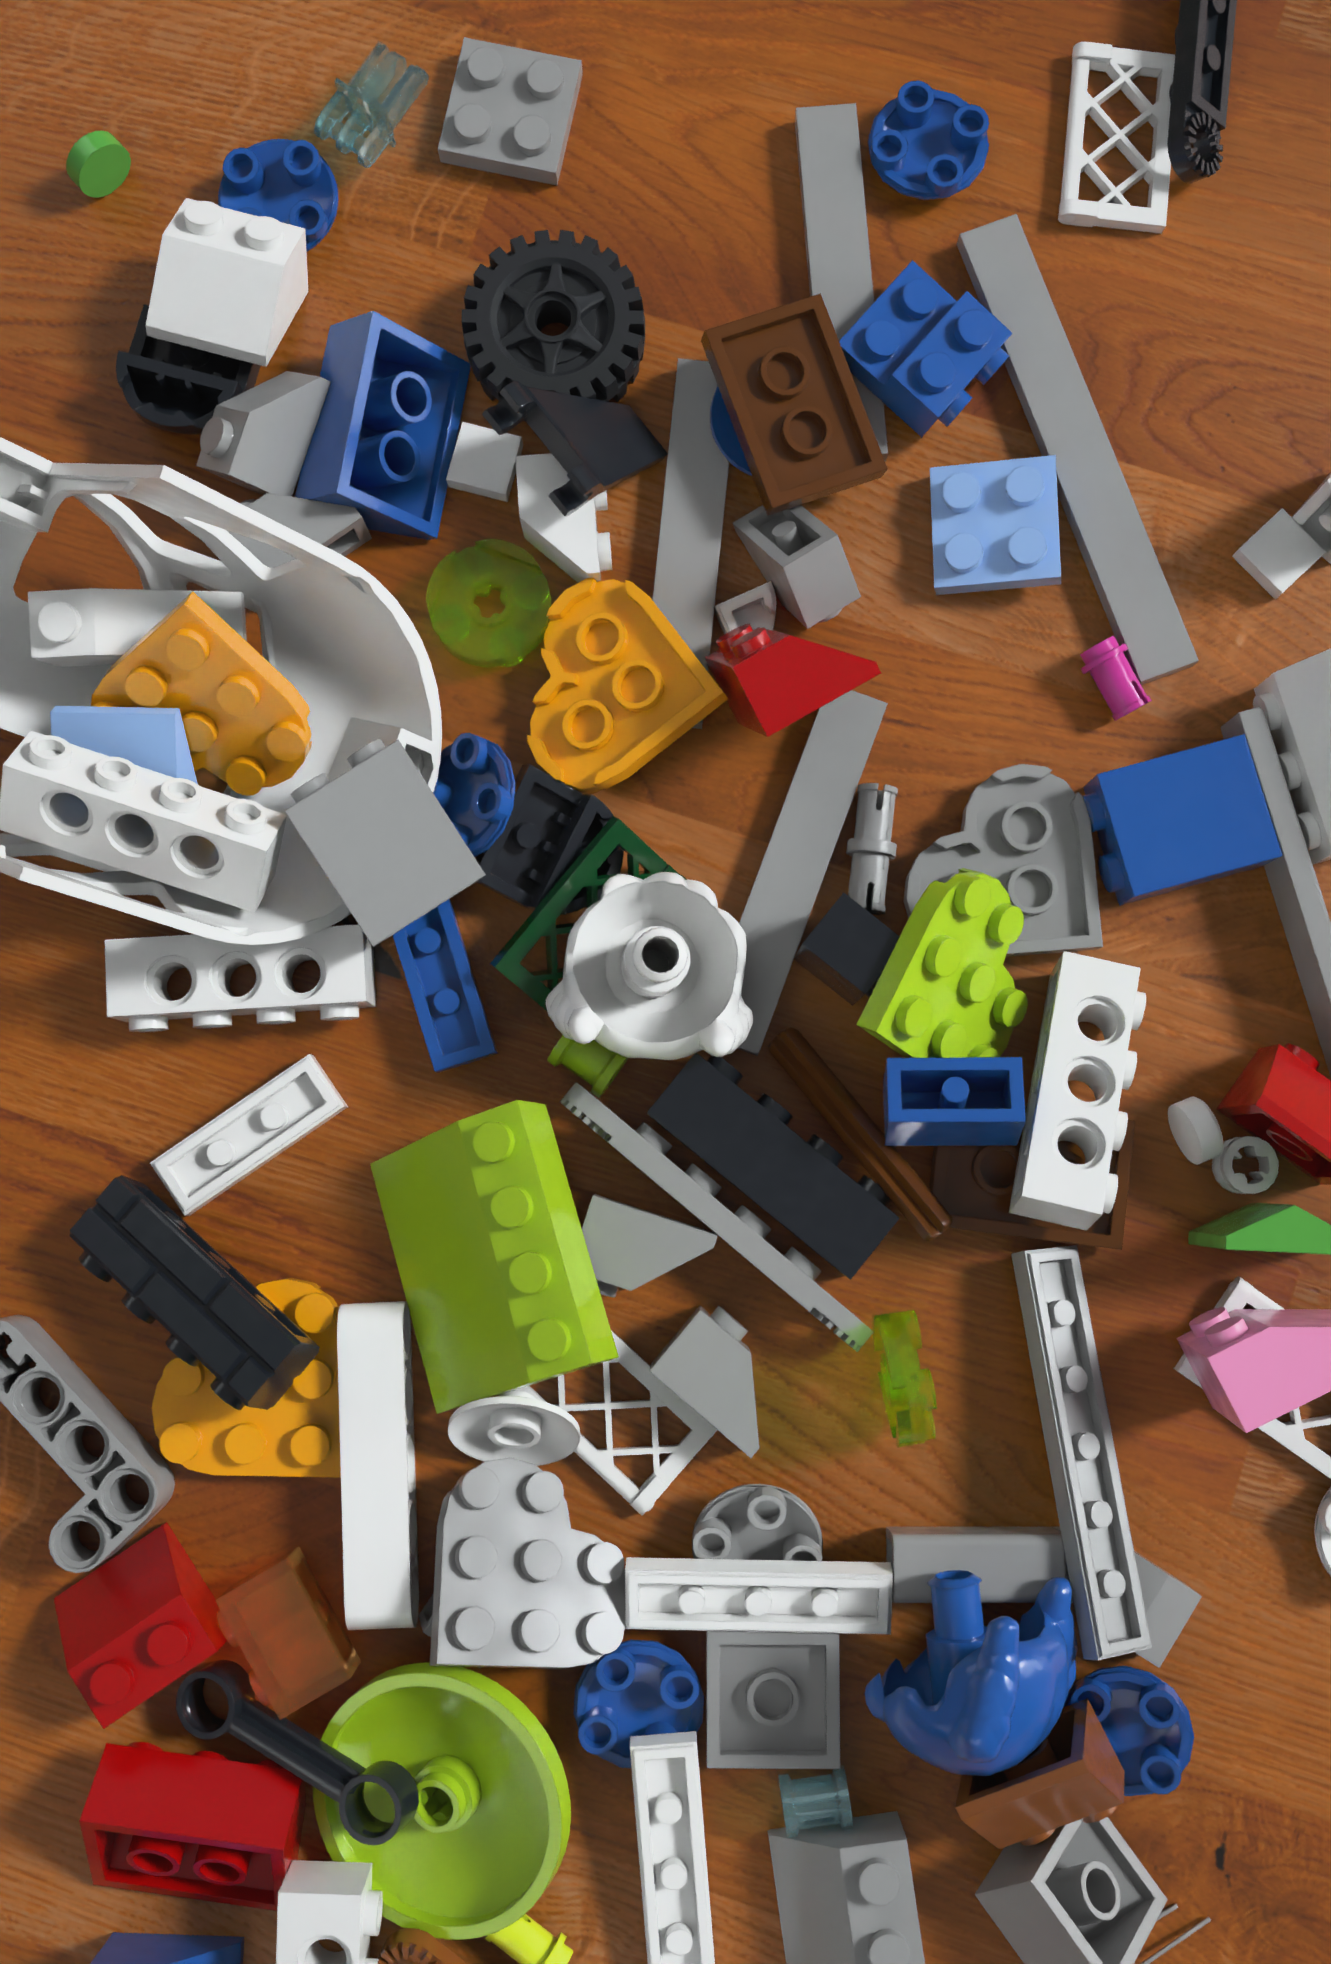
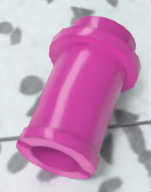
[1080,636,1152,721]

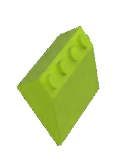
[370,1100,619,1414]

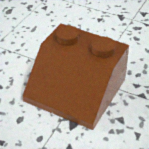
[955,1698,1125,1849]

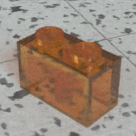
[215,1546,361,1720]

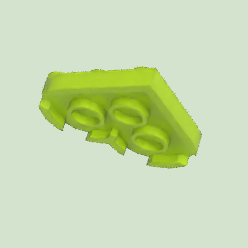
[856,868,1028,1058]

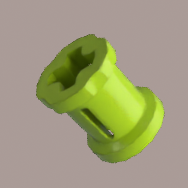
[547,1035,628,1098]

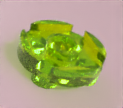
[426,539,552,667]
[872,1310,937,1448]

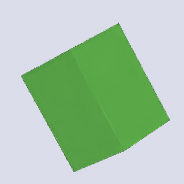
[1188,1203,1331,1255]

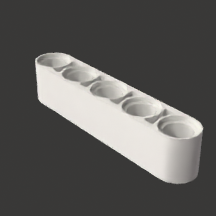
[337,1301,419,1630]

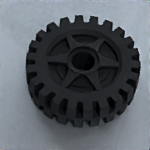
[461,230,645,422]

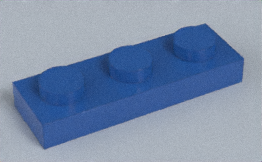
[393,899,498,1073]

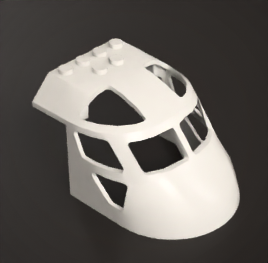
[0,437,442,945]

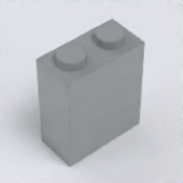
[285,738,486,947]

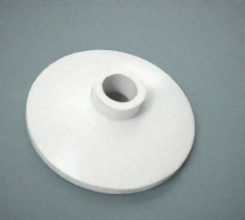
[448,1391,580,1466]

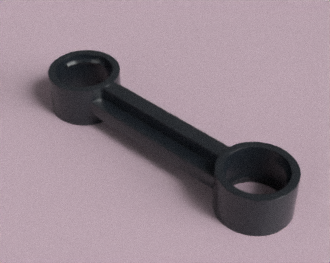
[176,1660,419,1845]

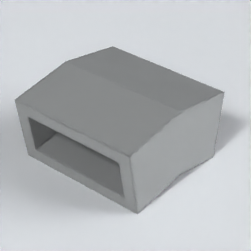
[1134,1551,1202,1668]

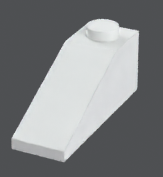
[28,588,247,667]

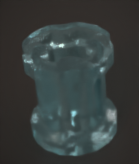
[778,1765,854,1838]

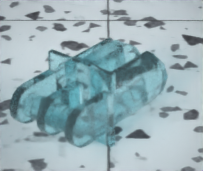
[314,40,429,168]

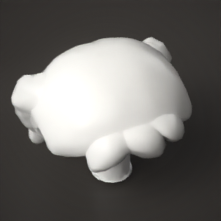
[546,872,753,1060]

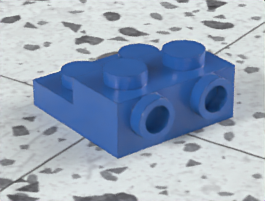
[839,260,1012,438]

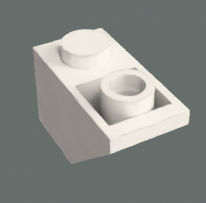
[515,453,612,583]

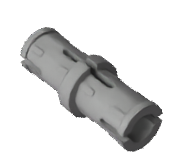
[846,783,898,915]

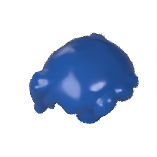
[864,1570,1078,1776]

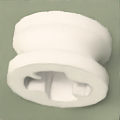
[1212,1136,1279,1194]

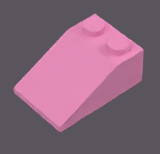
[1177,1307,1331,1433]

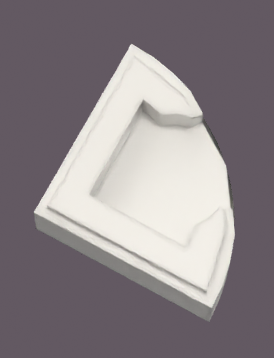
[714,581,777,634]

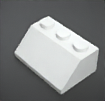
[1253,648,1331,865]

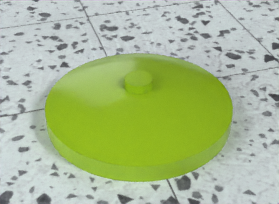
[312,1662,571,1940]

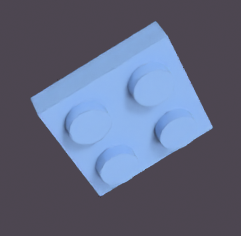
[930,455,1061,595]

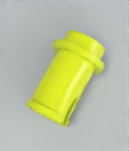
[484,1914,573,1964]

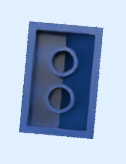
[295,311,471,540]

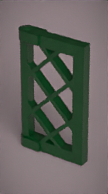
[490,816,687,1011]

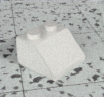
[145,198,309,367]

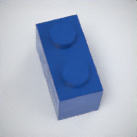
[883,1057,1026,1146]

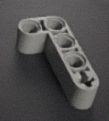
[0,1314,175,1573]

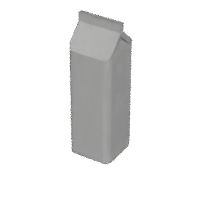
[886,1527,1074,1603]

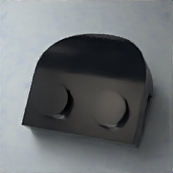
[116,304,261,435]
[476,764,624,915]

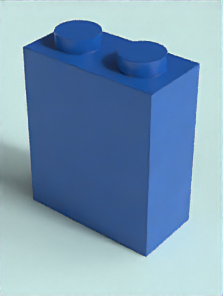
[1083,734,1283,906]

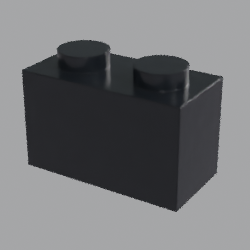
[794,892,900,1006]

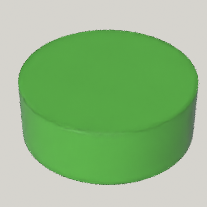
[66,131,131,198]

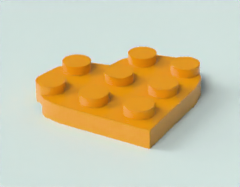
[527,577,729,794]
[91,592,312,796]
[151,1278,341,1478]

